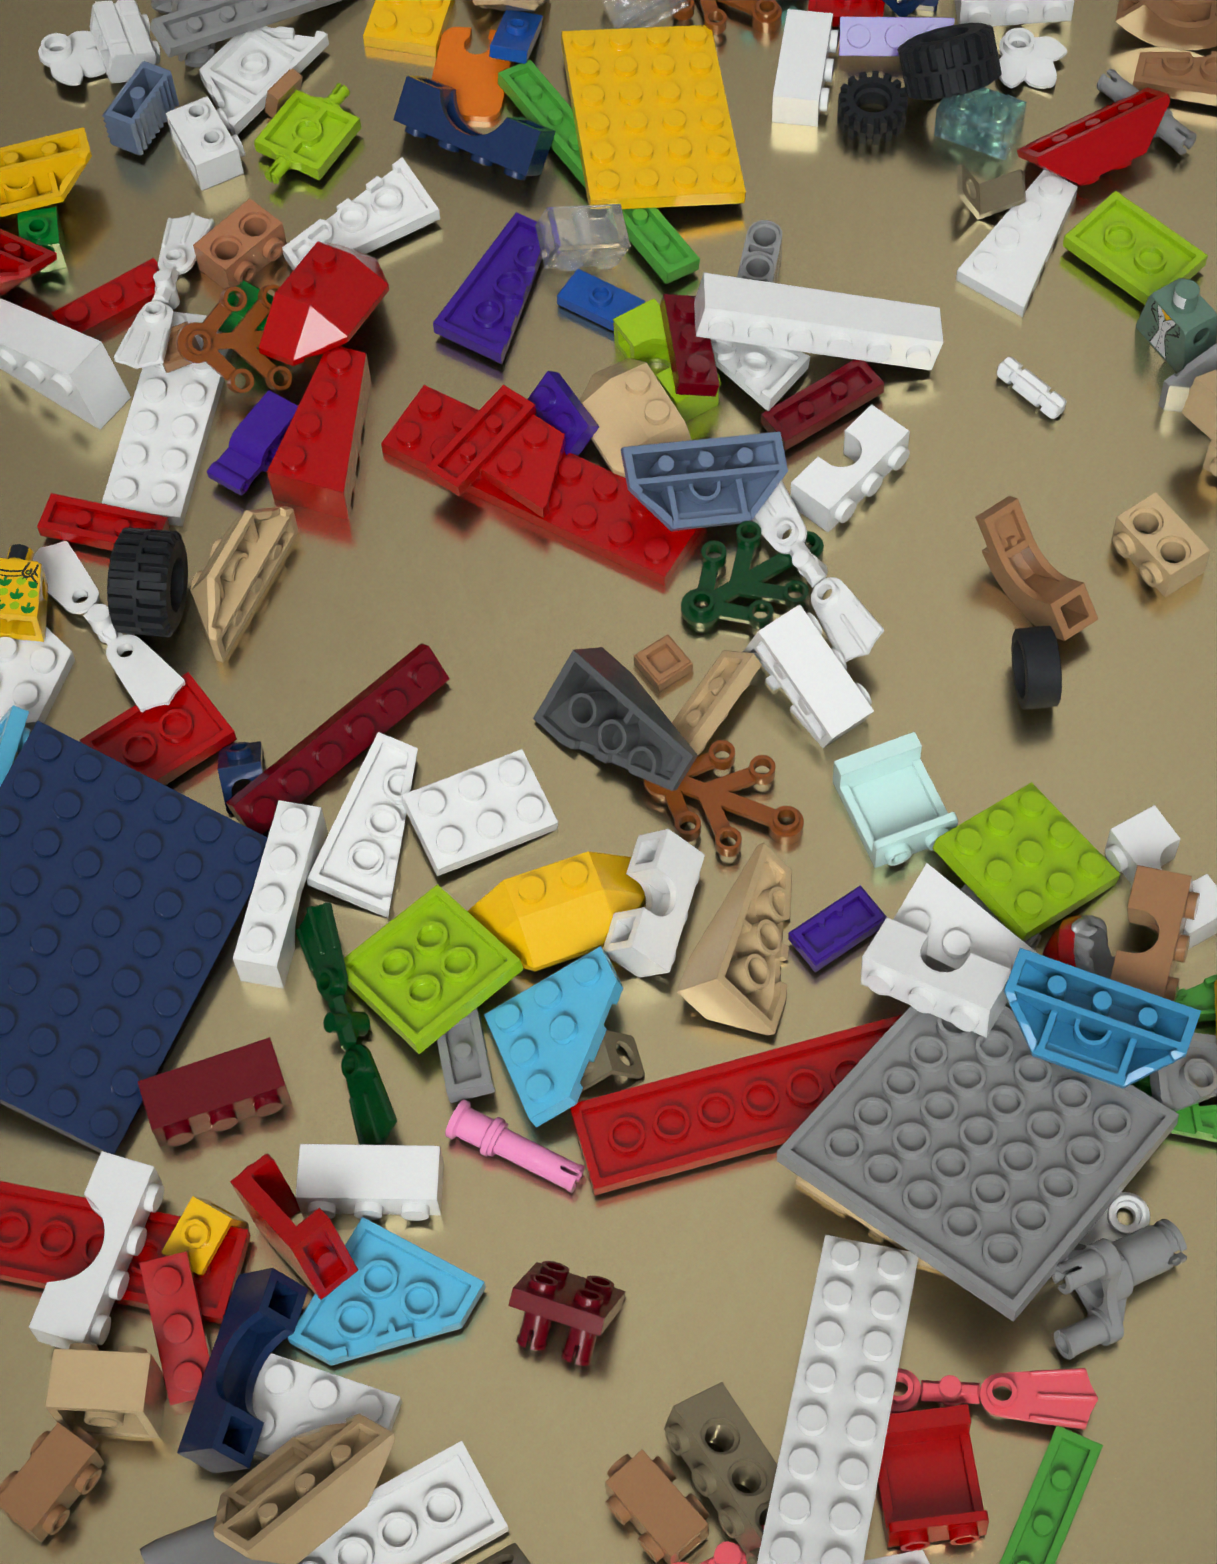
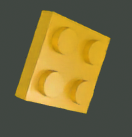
[363,0,455,57]

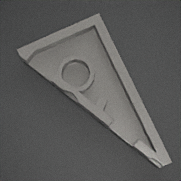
[1150,1033,1217,1112]

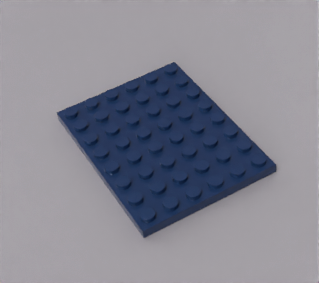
[0,721,268,1155]

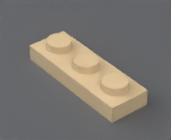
[672,650,762,755]

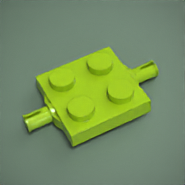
[254,83,361,184]

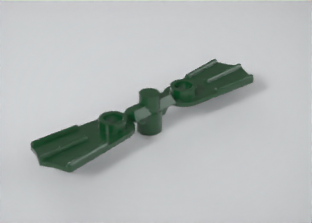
[295,902,397,1145]

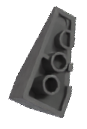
[533,647,698,791]

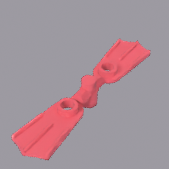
[890,1368,1098,1430]

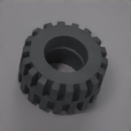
[898,23,1002,100]
[107,527,188,637]

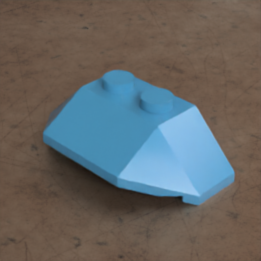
[1004,948,1201,1088]

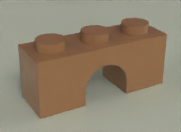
[1110,865,1200,1002]

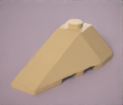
[677,843,792,1036]

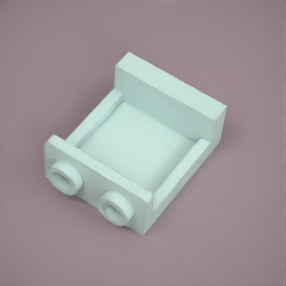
[832,732,958,868]

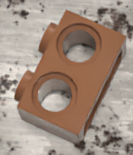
[193,199,287,289]

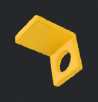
[162,1196,248,1275]

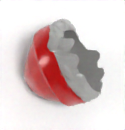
[1042,915,1115,979]

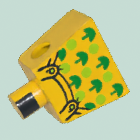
[0,544,48,642]

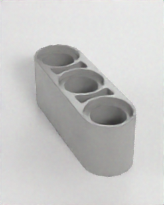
[737,220,782,283]

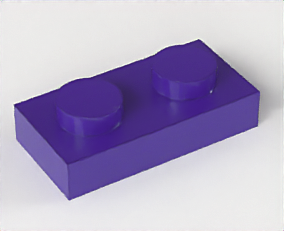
[528,371,599,456]

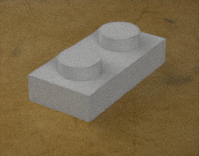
[437,1008,495,1103]

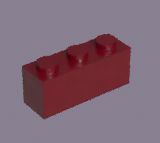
[137,1037,292,1147]

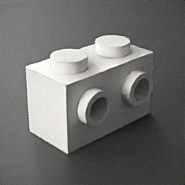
[166,96,245,191]

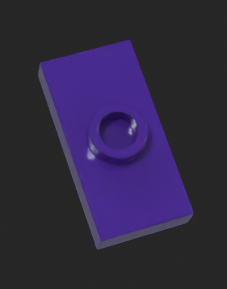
[788,885,887,972]

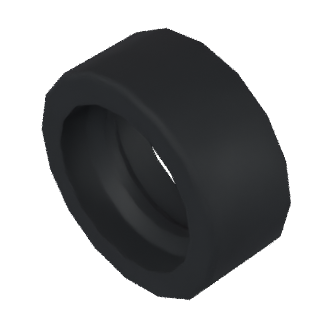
[1011,626,1062,710]

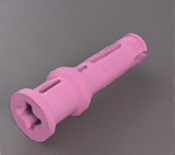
[445,1099,585,1193]

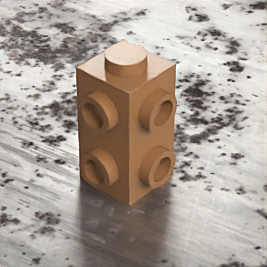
[0,1422,105,1543]
[605,1449,709,1564]

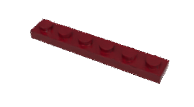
[226,643,450,834]

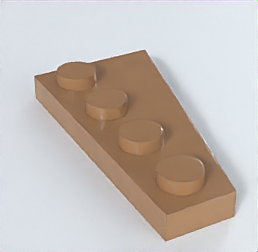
[1133,51,1217,106]

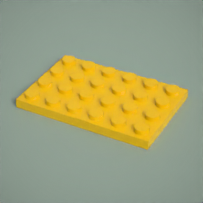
[561,25,746,211]

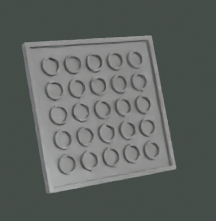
[777,969,1179,1322]

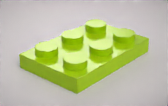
[1063,191,1208,305]

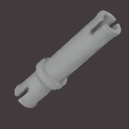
[1097,69,1197,155]

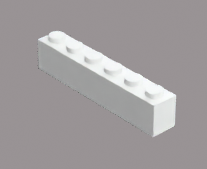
[694,273,943,370]

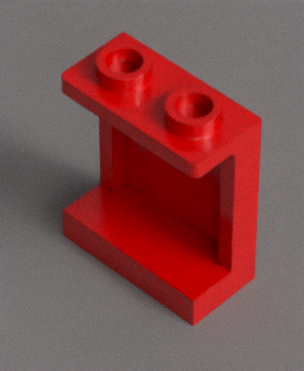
[230,1154,358,1300]
[877,1404,989,1552]

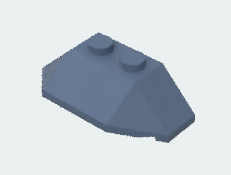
[621,432,788,531]

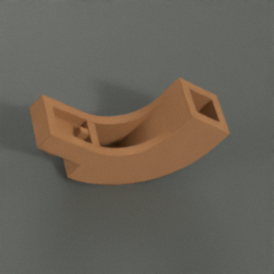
[1115,0,1217,50]
[975,496,1098,641]

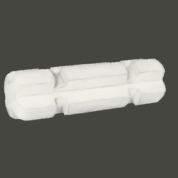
[996,357,1067,419]

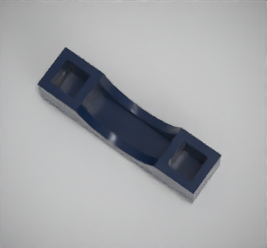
[393,76,556,180]
[177,1268,308,1473]

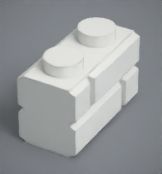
[90,0,161,83]

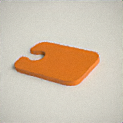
[432,27,513,122]

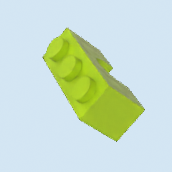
[613,298,721,422]

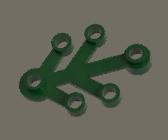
[681,521,824,630]

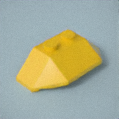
[0,127,92,217]
[468,851,646,971]

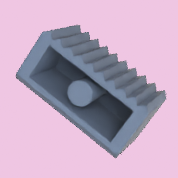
[102,61,179,155]

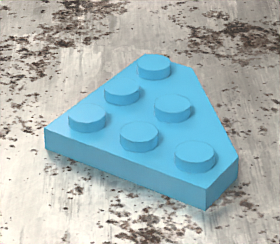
[484,946,623,1127]
[288,1217,486,1366]

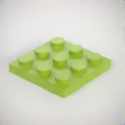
[932,782,1121,942]
[344,884,524,1054]

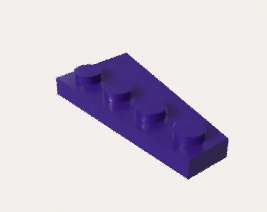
[433,212,550,364]

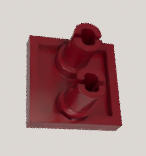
[508,1261,626,1366]

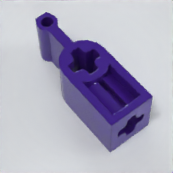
[207,390,298,496]

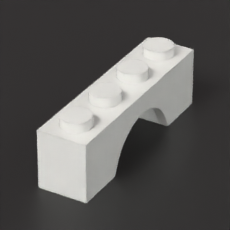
[233,800,328,988]
[29,1151,164,1349]

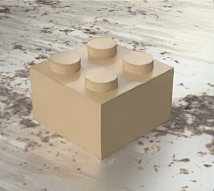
[45,1343,167,1438]

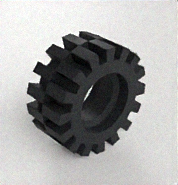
[837,71,908,145]

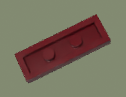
[660,294,720,397]
[761,359,884,451]

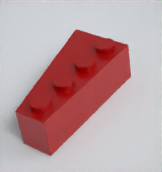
[267,346,371,520]

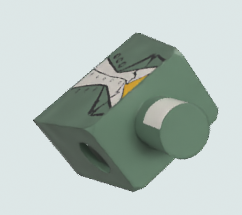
[1136,278,1217,373]

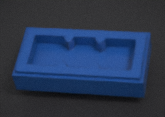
[489,10,543,64]
[557,269,645,331]

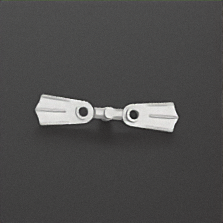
[114,212,215,369]
[751,480,884,662]
[33,541,185,712]

